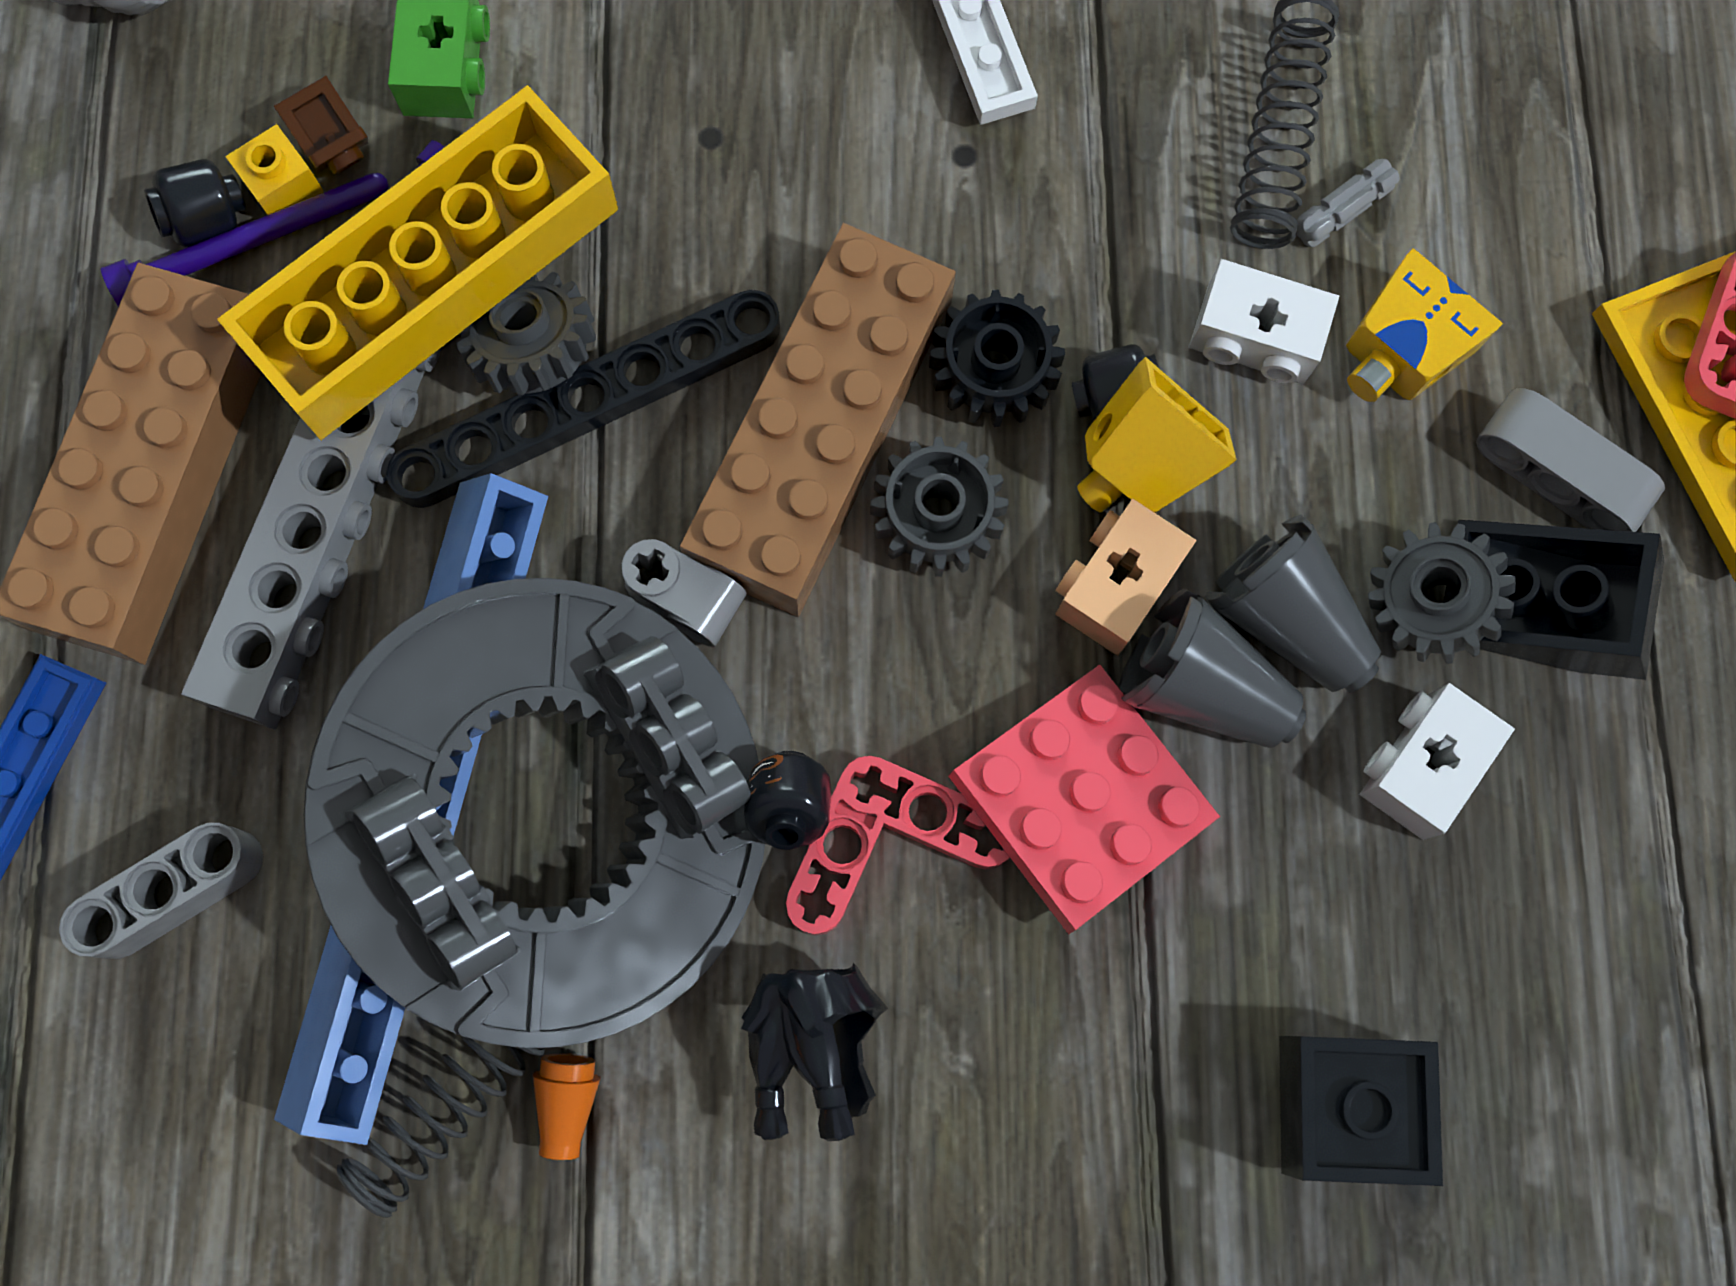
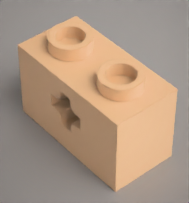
[1055,498,1197,656]

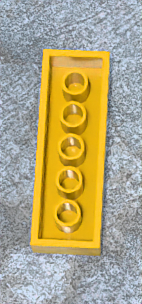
[217,85,619,441]

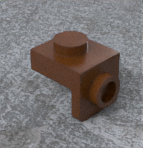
[274,76,368,175]

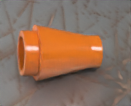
[533,1054,601,1160]

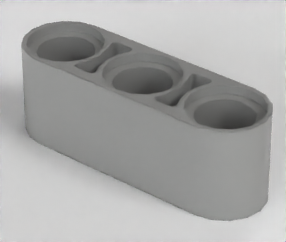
[1476,388,1665,532]
[59,823,263,959]

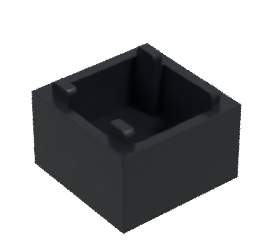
[1279,1036,1443,1186]

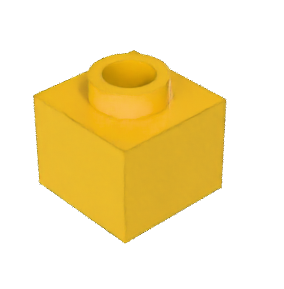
[225,124,324,215]

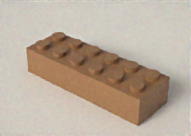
[680,223,956,618]
[0,263,261,665]

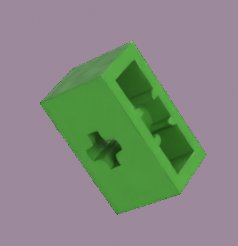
[388,0,490,119]

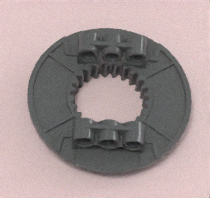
[303,578,765,1048]

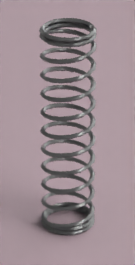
[1230,0,1340,249]
[337,1036,545,1218]

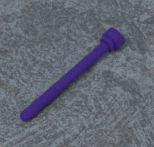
[100,173,389,307]

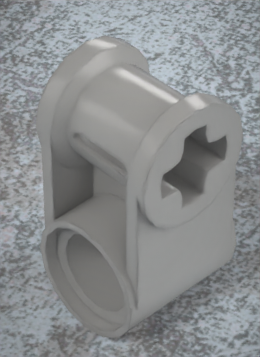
[621,539,747,648]

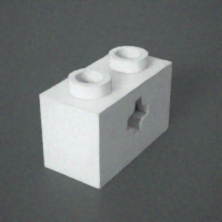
[1189,259,1339,384]
[1359,683,1515,840]

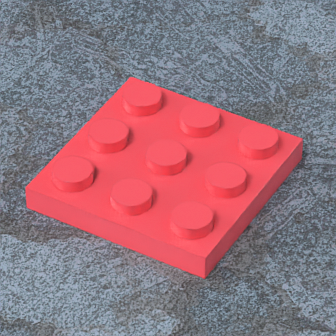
[948,665,1220,935]

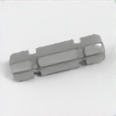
[1296,159,1400,247]

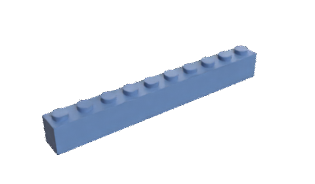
[274,473,548,1145]

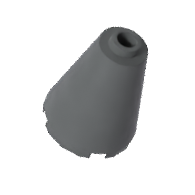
[1205,514,1381,693]
[1119,588,1306,748]

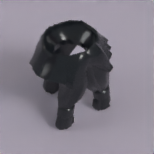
[741,963,888,1141]

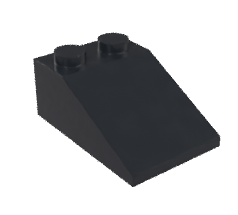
[1443,520,1664,680]

